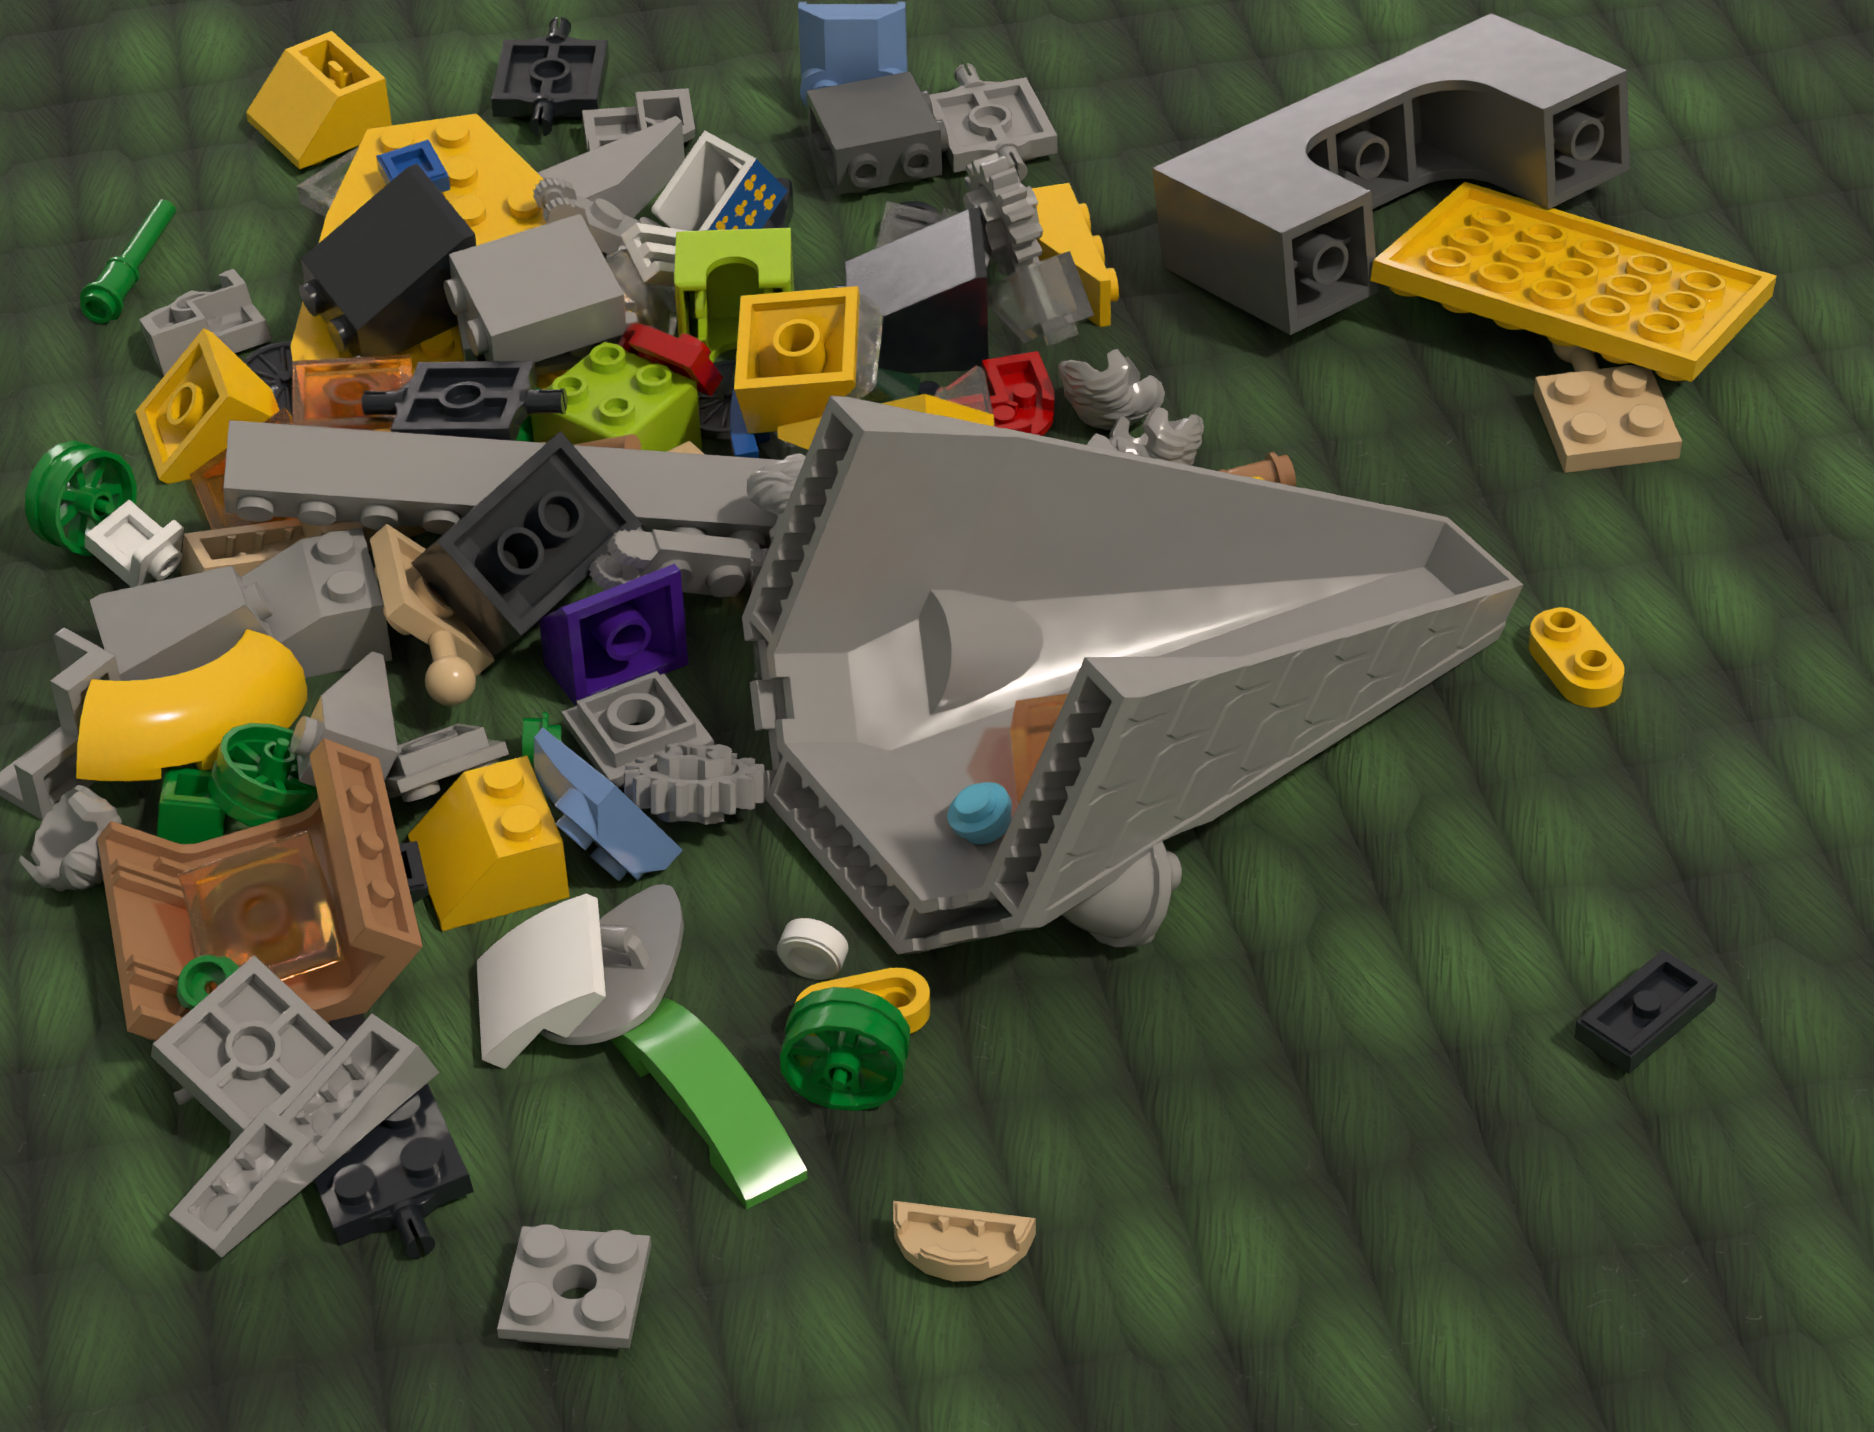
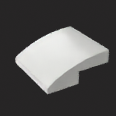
[477,893,606,1069]

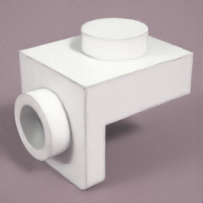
[85,500,184,587]

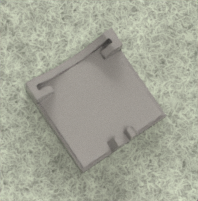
[151,955,347,1145]

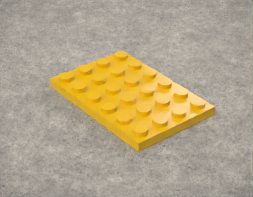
[1370,182,1777,382]

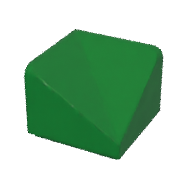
[157,767,227,844]

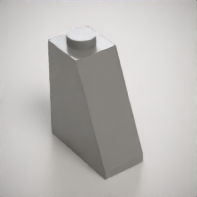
[90,566,274,681]

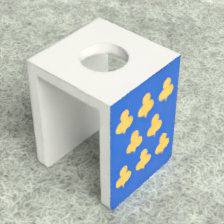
[651,130,788,231]

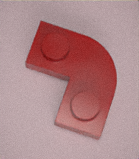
[618,323,723,396]
[954,351,1055,436]

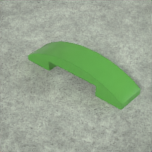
[610,998,807,1209]

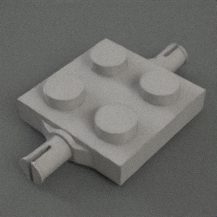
[929,63,1058,181]

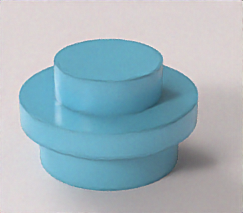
[947,782,1012,845]

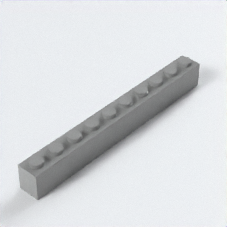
[223,420,780,553]

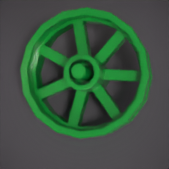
[25,440,137,556]
[207,723,318,827]
[780,987,910,1111]

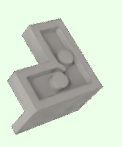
[0,628,121,820]

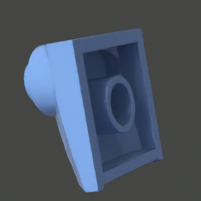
[798,2,908,107]
[534,728,682,882]

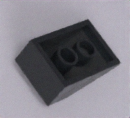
[411,431,642,656]

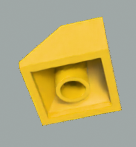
[734,286,860,434]
[135,328,285,484]

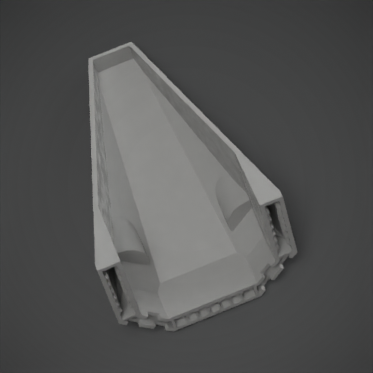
[742,396,1523,954]

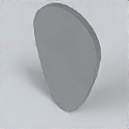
[540,884,684,1045]

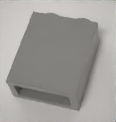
[444,214,626,362]

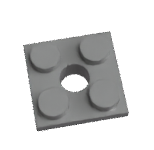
[561,671,714,788]
[384,723,509,802]
[497,1224,652,1349]

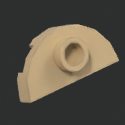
[893,1201,1036,1282]

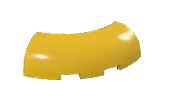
[76,629,307,781]

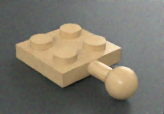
[1533,343,1682,473]
[370,524,494,706]

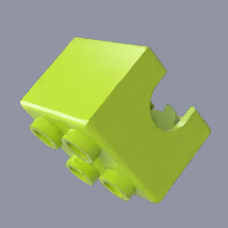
[674,228,794,363]
[531,341,702,452]

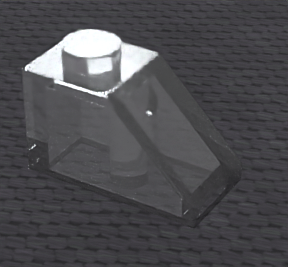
[987,251,1094,347]

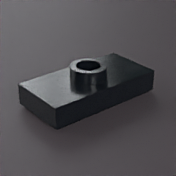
[1574,950,1718,1074]

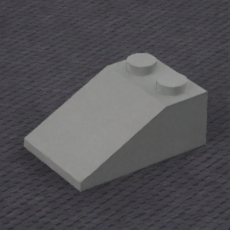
[241,527,392,678]

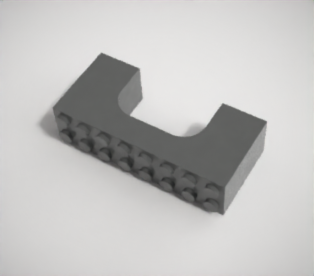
[1152,13,1630,335]

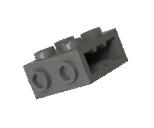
[806,71,949,195]

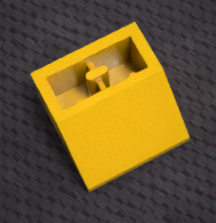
[246,31,392,169]

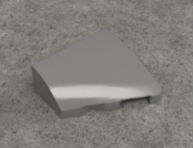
[582,88,695,152]
[139,269,272,376]

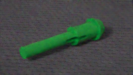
[80,199,176,324]

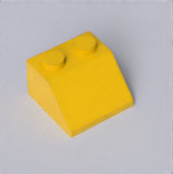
[408,756,570,931]

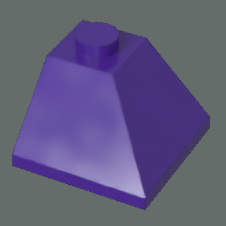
[539,564,689,706]

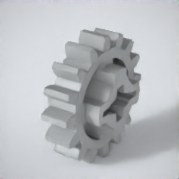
[963,153,1043,279]
[624,742,764,825]

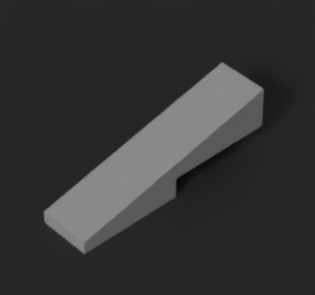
[169,1014,439,1258]

